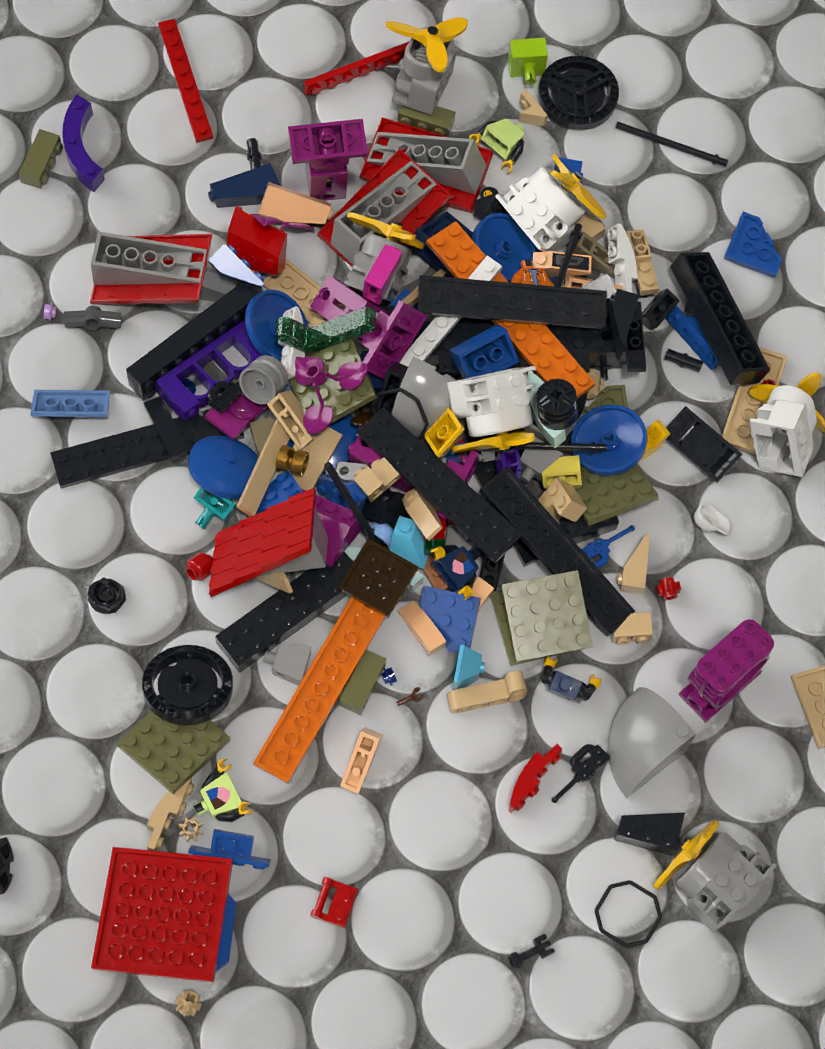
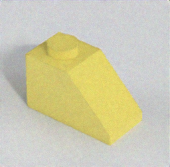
[542,455,582,488]

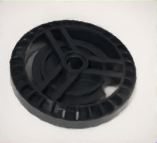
[538,56,619,129]
[142,645,233,725]

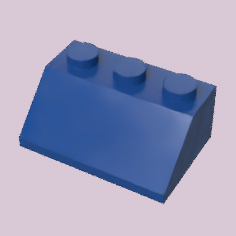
[449,324,519,379]

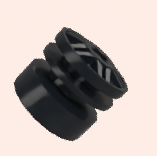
[536,379,578,430]

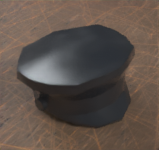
[87,577,126,614]

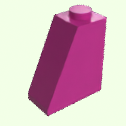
[363,244,402,306]

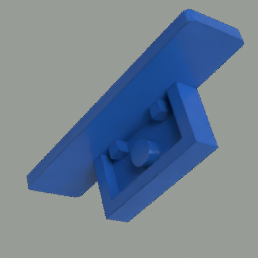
[665,305,719,370]
[188,829,271,870]

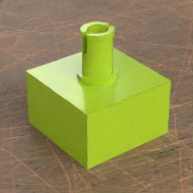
[507,38,548,85]

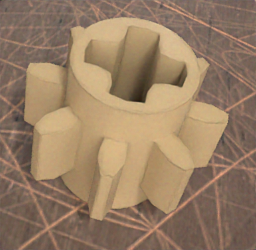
[179,816,203,842]
[175,990,202,1017]

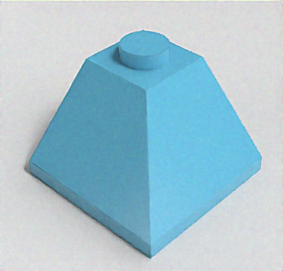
[389,516,429,570]
[452,645,485,690]

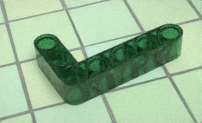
[276,307,376,353]

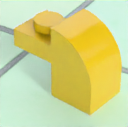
[641,420,670,460]

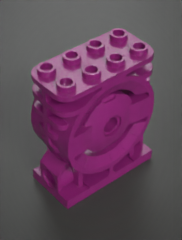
[679,619,774,723]

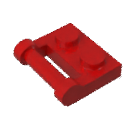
[310,877,358,928]

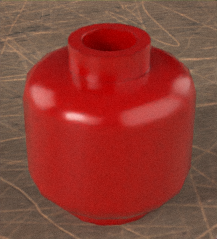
[186,552,213,581]

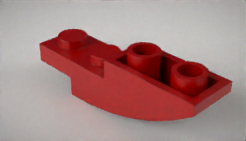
[508,744,563,813]

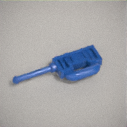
[581,525,635,568]

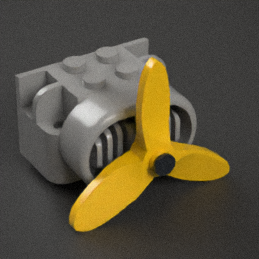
[385,17,468,115]
[344,212,425,302]
[653,819,777,932]

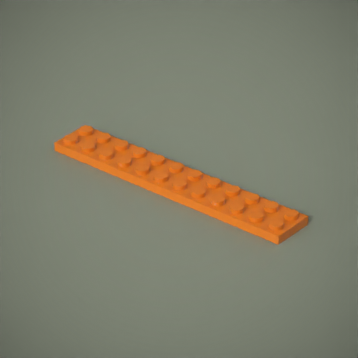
[426,221,595,398]
[253,597,386,784]

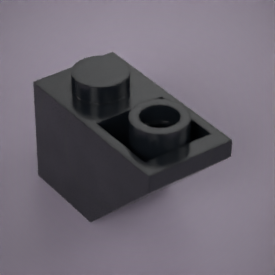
[474,194,510,220]

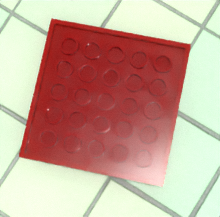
[91,847,233,983]

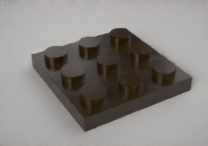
[338,538,419,618]

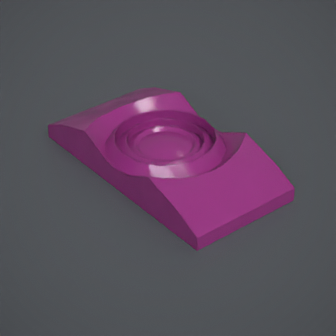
[205,392,269,441]

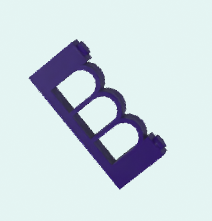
[155,321,263,421]

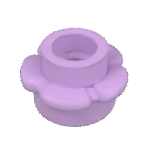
[44,303,56,321]

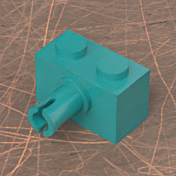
[193,487,238,530]

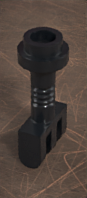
[509,934,555,969]

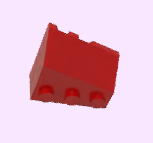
[227,206,288,275]

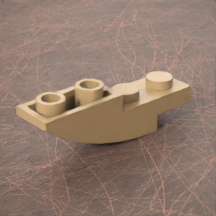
[626,229,659,296]
[147,778,194,851]

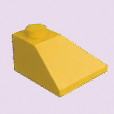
[424,407,464,457]

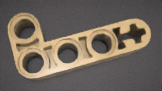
[446,670,527,714]

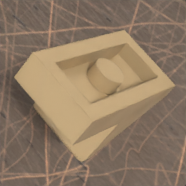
[519,90,548,126]

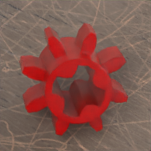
[657,577,681,600]

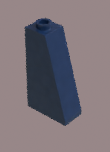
[208,163,281,208]

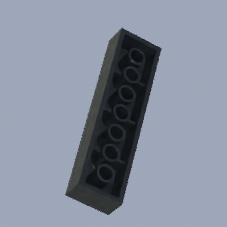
[670,252,770,385]
[126,282,255,401]
[215,552,353,673]

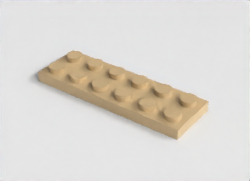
[722,347,788,455]

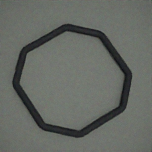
[371,388,429,440]
[595,880,662,948]

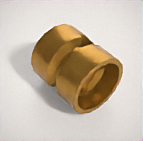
[276,445,310,476]

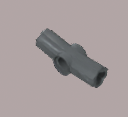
[64,305,122,330]

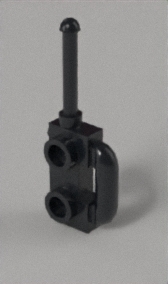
[207,380,242,414]
[552,744,609,803]

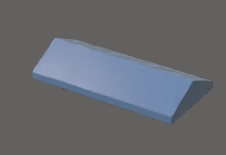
[30,390,110,417]

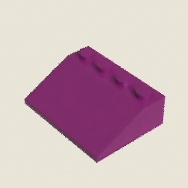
[302,489,362,567]

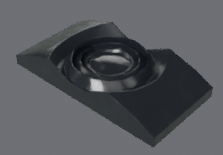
[666,406,743,483]

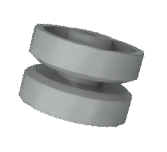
[239,355,288,404]

